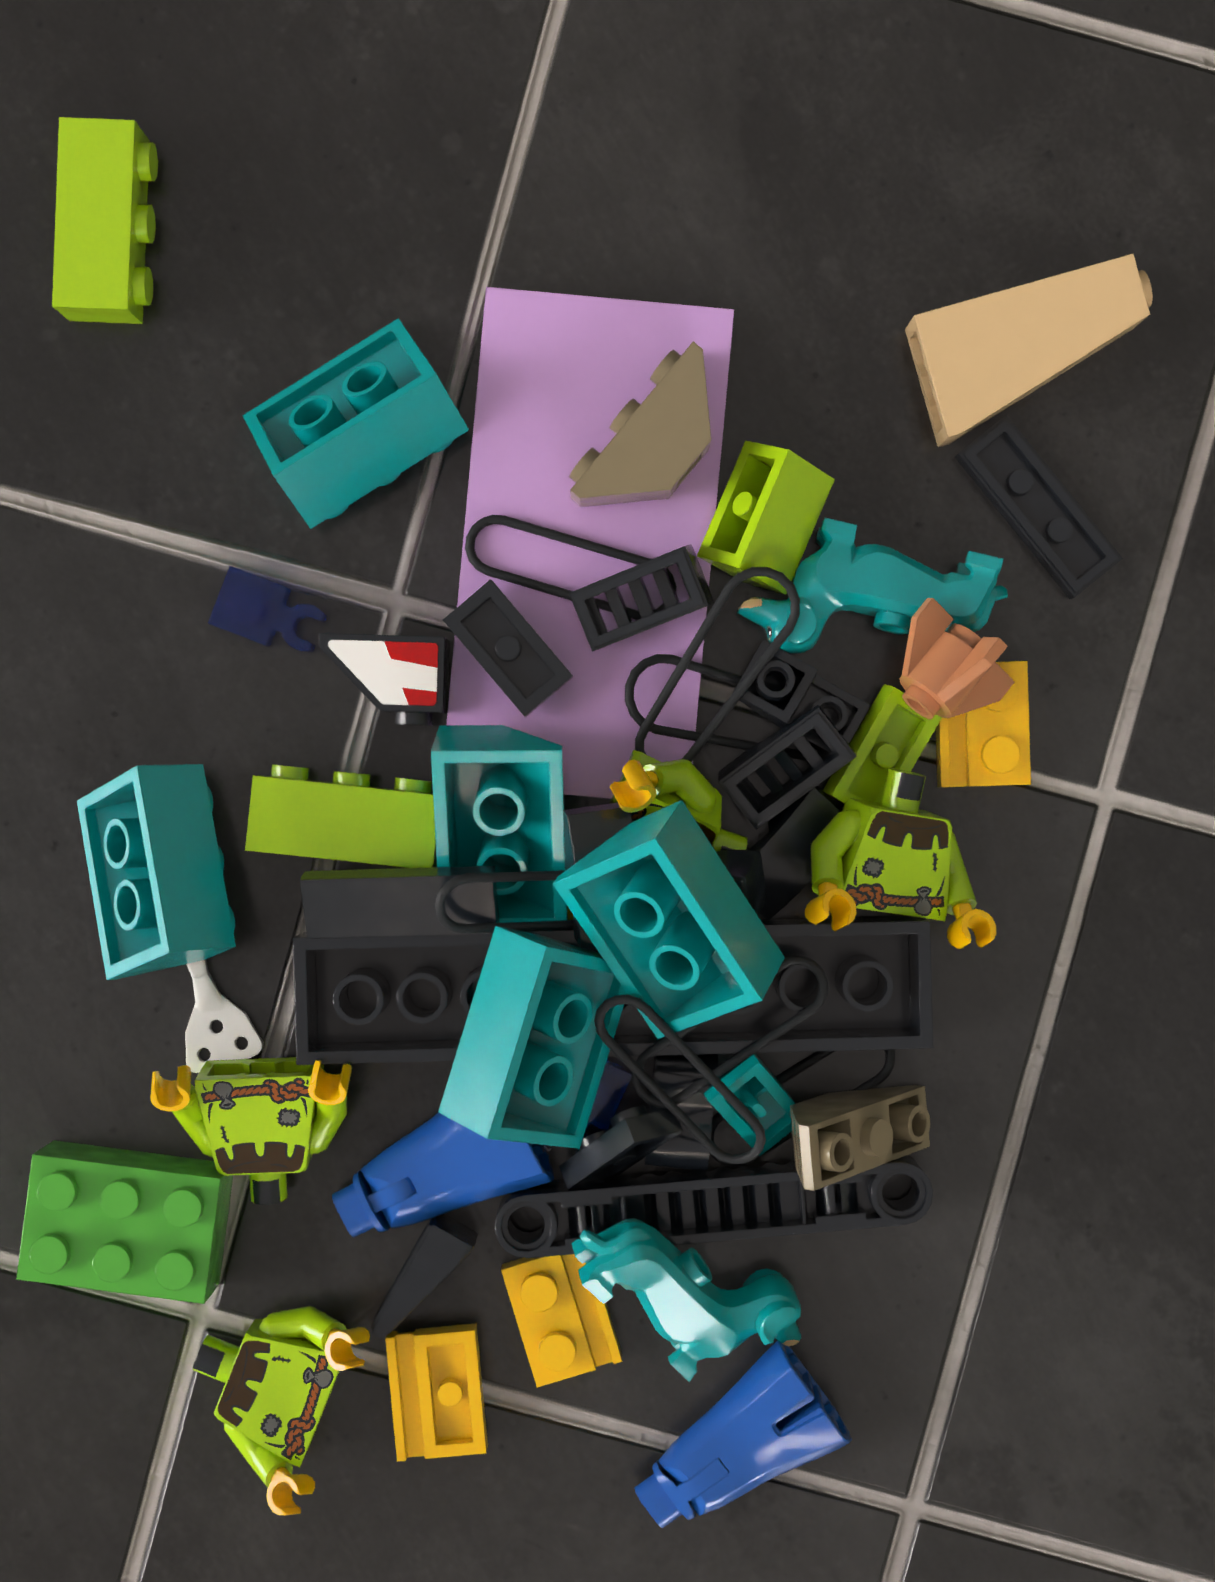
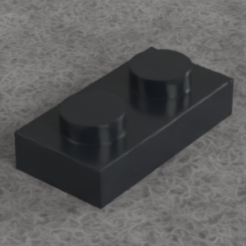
[443,579,573,717]
[559,1105,683,1189]

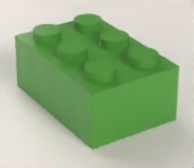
[16,1140,233,1304]

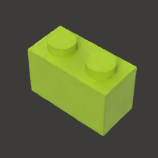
[697,440,835,595]

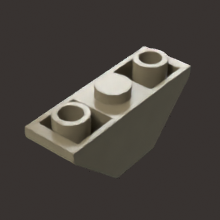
[569,342,711,507]
[790,1085,930,1191]

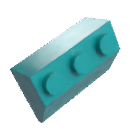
[242,318,469,529]
[431,725,568,923]
[77,764,236,980]
[552,800,785,1039]
[438,925,627,1149]

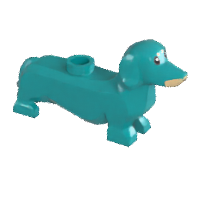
[738,518,1008,654]
[572,1218,801,1382]

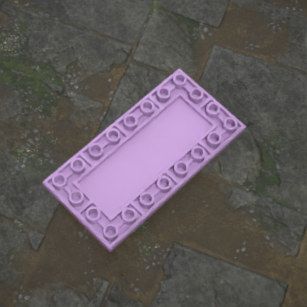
[446,287,734,799]

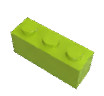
[52,117,158,324]
[245,764,437,868]

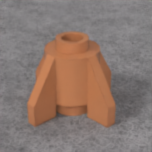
[899,598,1015,719]

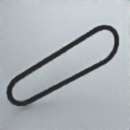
[635,567,800,762]
[625,654,827,761]

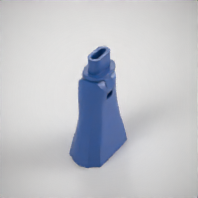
[332,1113,554,1238]
[634,1340,852,1528]

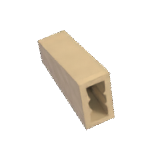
[905,254,1153,447]

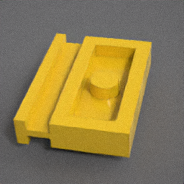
[936,661,1031,787]
[501,1254,622,1388]
[385,1323,488,1462]

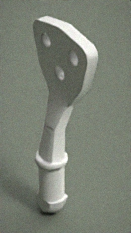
[185,959,264,1073]

